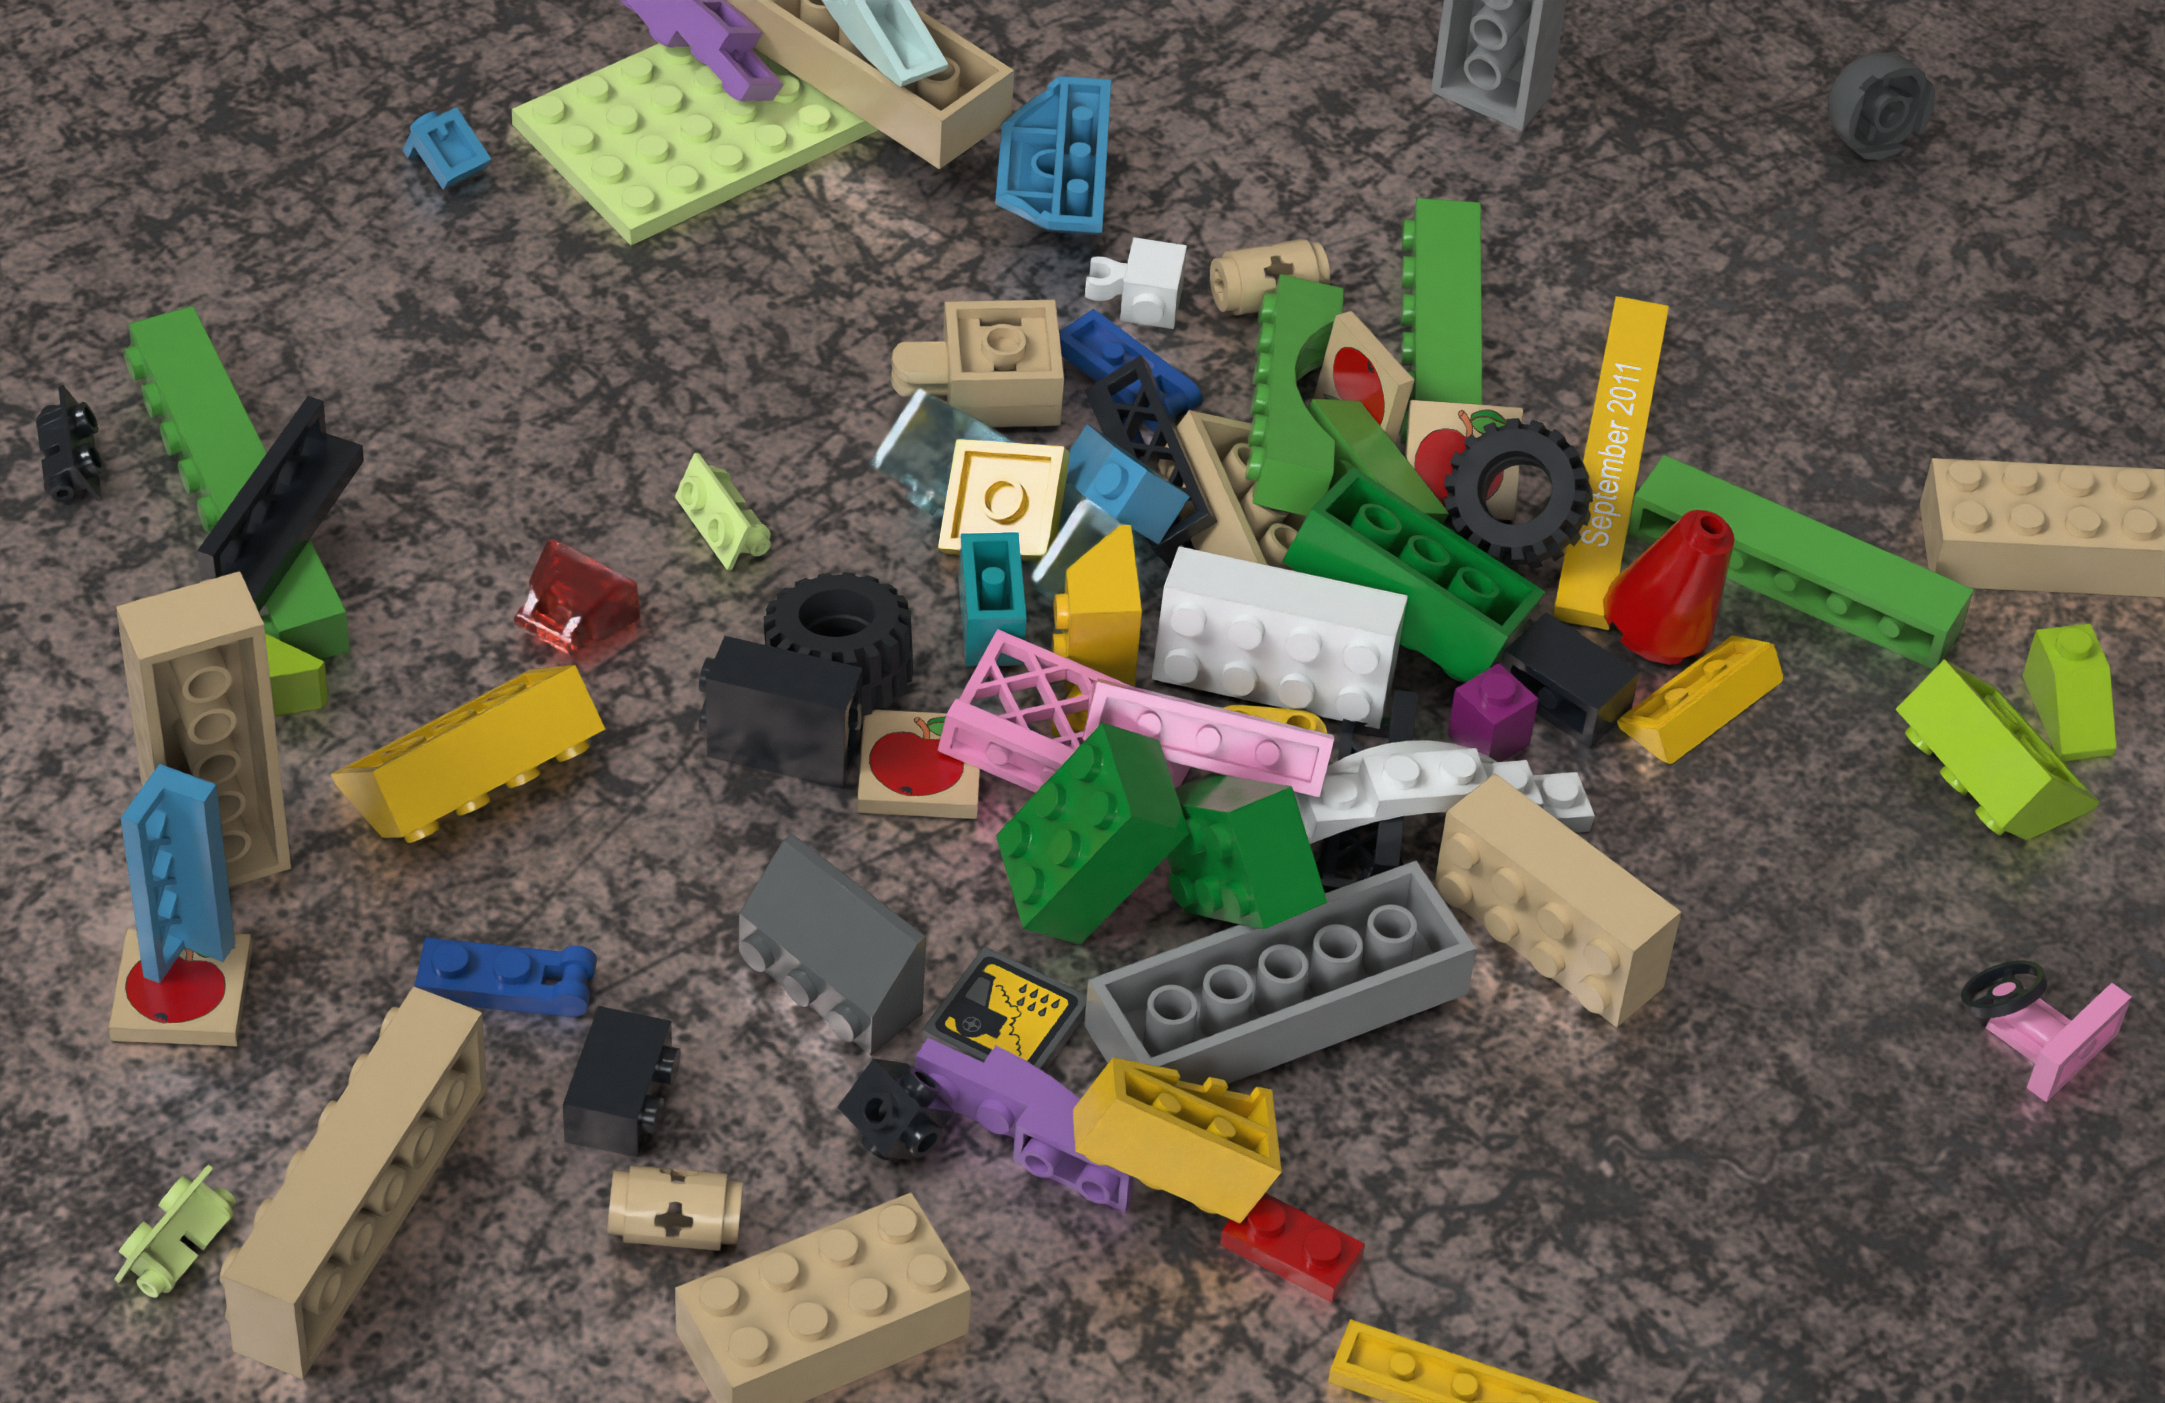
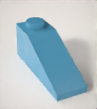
[1066,424,1190,544]

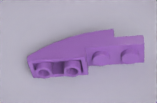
[620,0,784,102]
[915,1038,1134,1213]

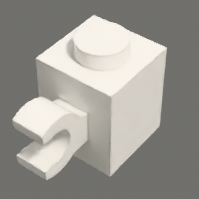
[1085,237,1187,329]

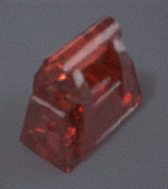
[513,539,640,656]

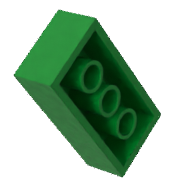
[1282,467,1546,682]

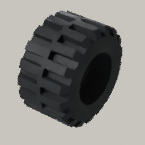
[1444,418,1593,570]
[764,572,914,717]

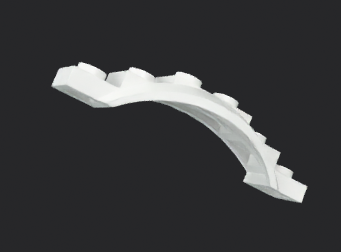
[1294,740,1595,845]

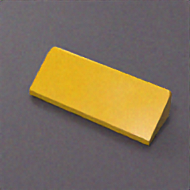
[1617,635,1783,764]

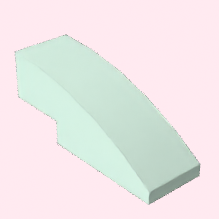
[822,0,948,87]

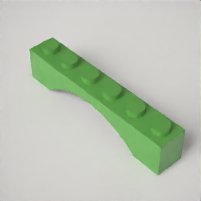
[1245,274,1344,516]

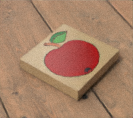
[1313,311,1414,445]
[1405,400,1523,521]
[857,709,980,819]
[109,929,253,1046]

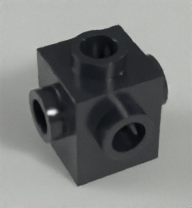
[837,1058,955,1161]

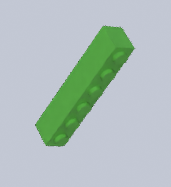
[1400,198,1482,444]
[1627,454,1974,670]

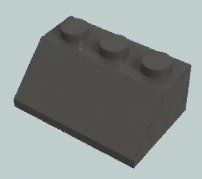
[739,834,926,1056]

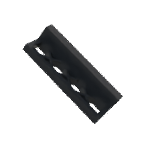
[1085,355,1217,569]
[197,396,364,612]
[1322,690,1418,893]

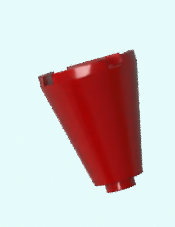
[1603,510,1735,665]

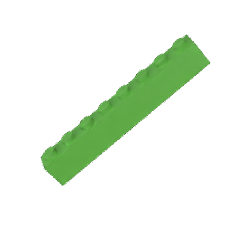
[124,306,350,660]

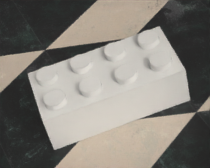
[1152,546,1408,729]

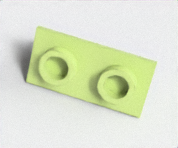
[675,453,771,571]
[114,1164,236,1298]

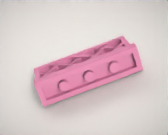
[938,629,1192,793]
[1083,678,1334,797]

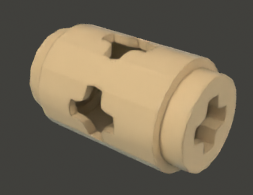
[1210,239,1330,315]
[607,1165,743,1251]

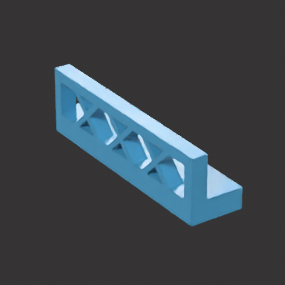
[120,764,235,983]

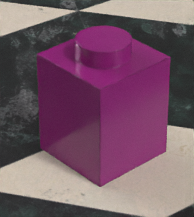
[1448,663,1538,762]

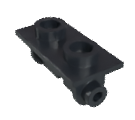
[36,385,104,502]

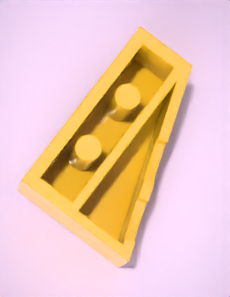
[1073,1057,1282,1223]

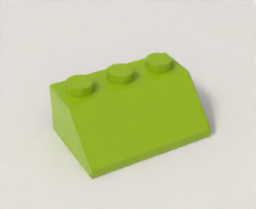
[1896,659,2101,841]

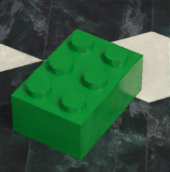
[996,722,1189,945]
[1167,773,1328,930]

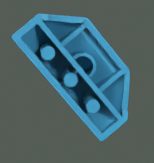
[995,76,1111,235]

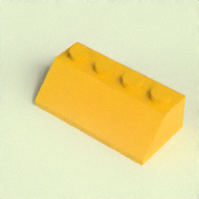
[331,665,605,843]

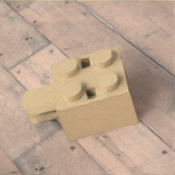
[891,300,1064,428]

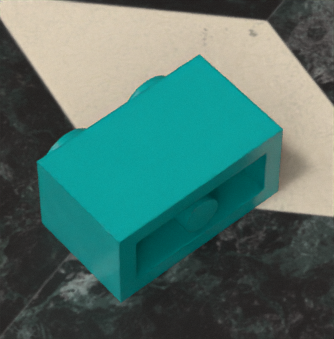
[958,532,1027,666]

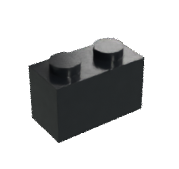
[1502,612,1639,749]
[563,1006,681,1158]

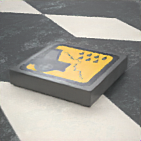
[921,946,1087,1073]

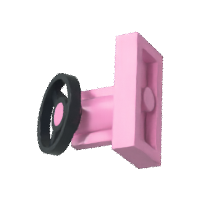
[1961,960,2132,1102]

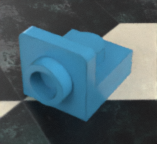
[402,107,492,190]

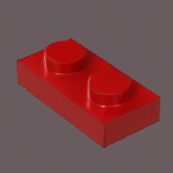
[1220,1192,1365,1303]

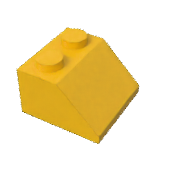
[1051,525,1142,692]

